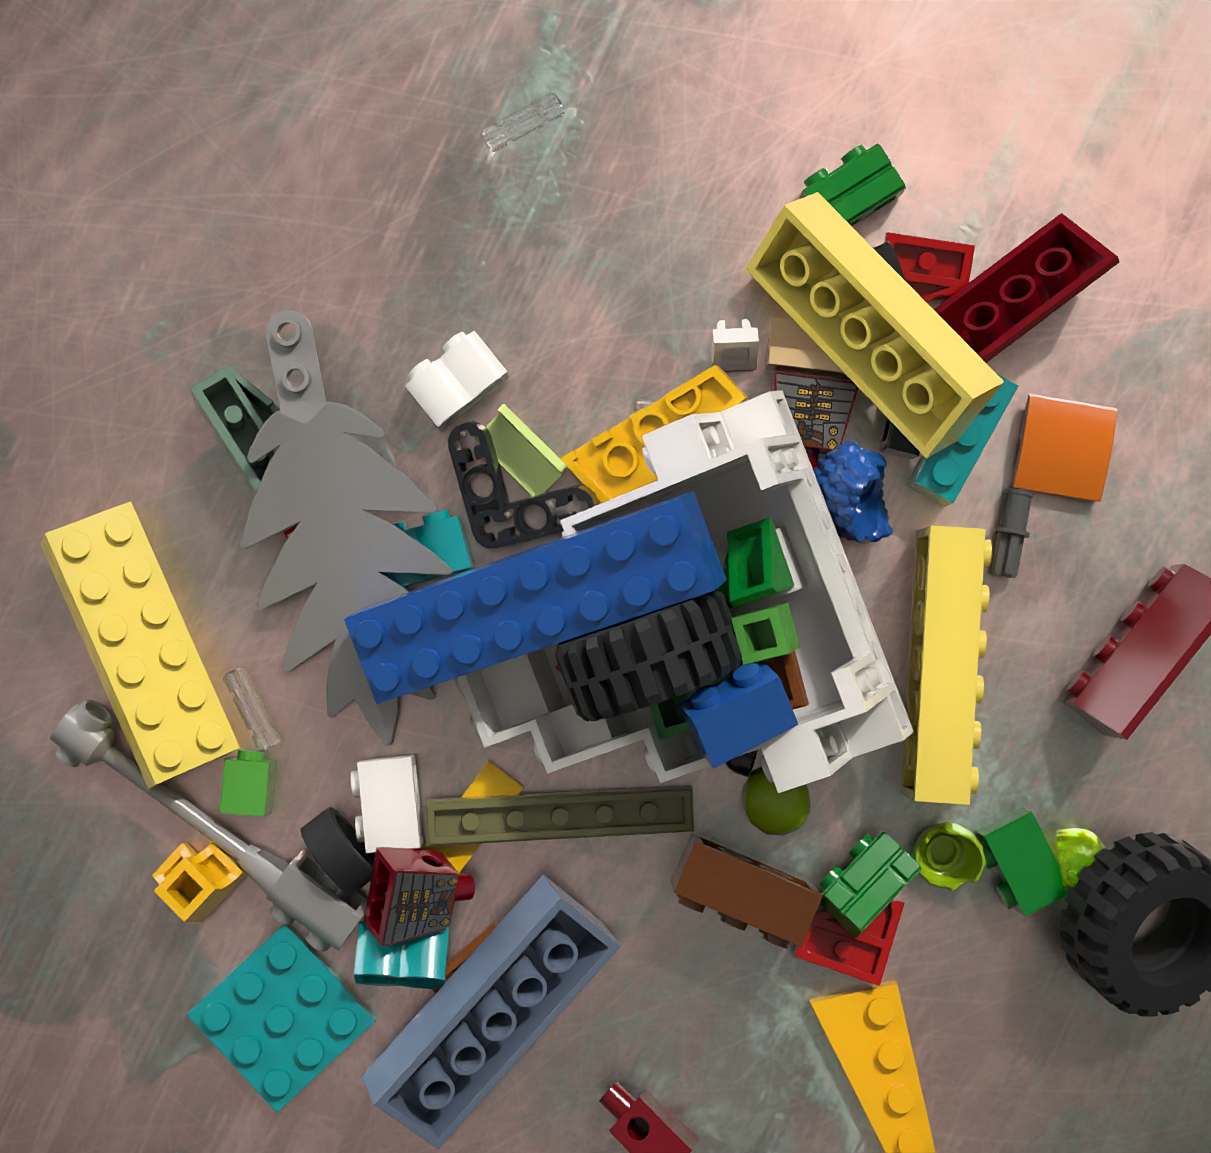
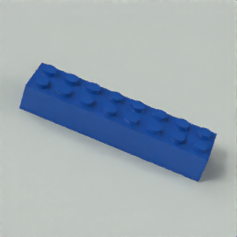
[343,490,727,704]

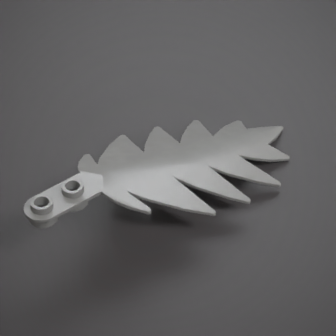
[240,309,452,746]

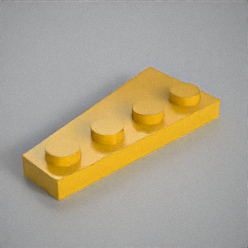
[560,365,749,503]
[809,980,936,1153]

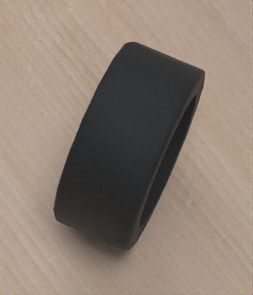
[300,807,375,895]

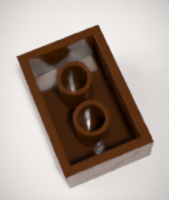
[671,832,823,949]

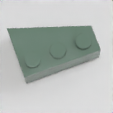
[190,365,280,495]

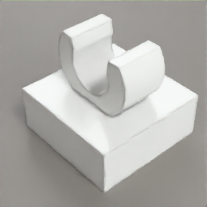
[712,319,759,371]

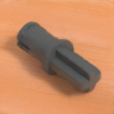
[991,488,1034,578]

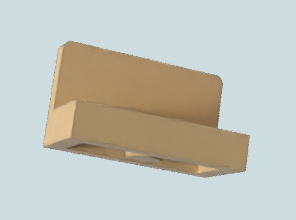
[765,317,851,380]

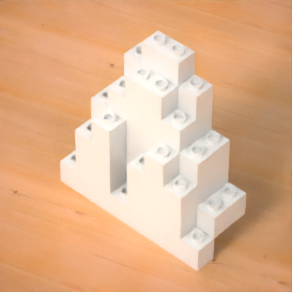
[455,390,914,793]

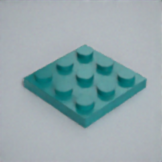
[186,924,377,1113]

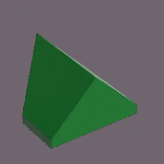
[717,517,794,608]

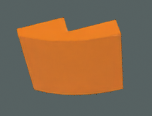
[1011,394,1117,502]

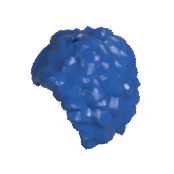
[813,441,893,543]

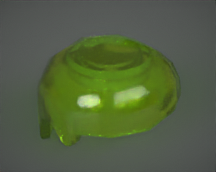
[1056,828,1107,891]

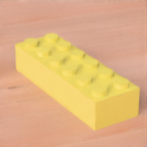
[746,192,1004,459]
[41,501,240,789]
[901,526,992,805]

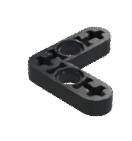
[448,421,599,548]

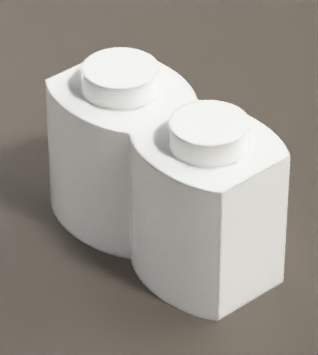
[405,331,509,432]

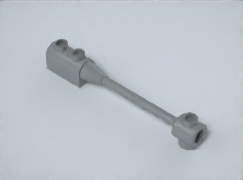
[50,700,368,952]

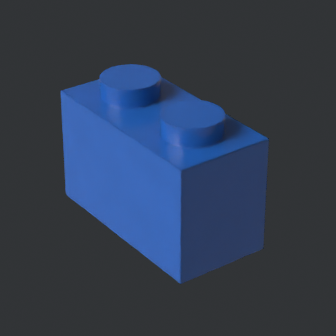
[678,660,799,768]

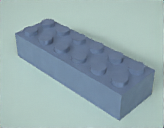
[361,875,621,1149]

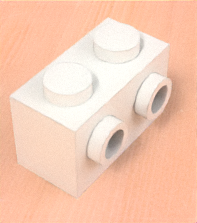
[351,755,424,853]

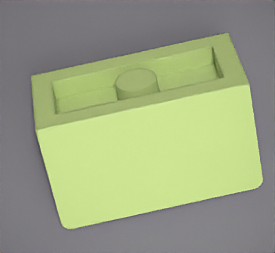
[474,403,568,496]

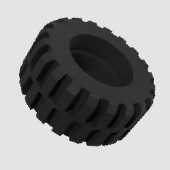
[555,589,743,722]
[1060,832,1211,1017]

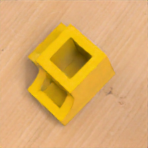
[152,842,247,922]

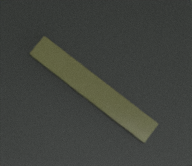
[425,785,694,846]

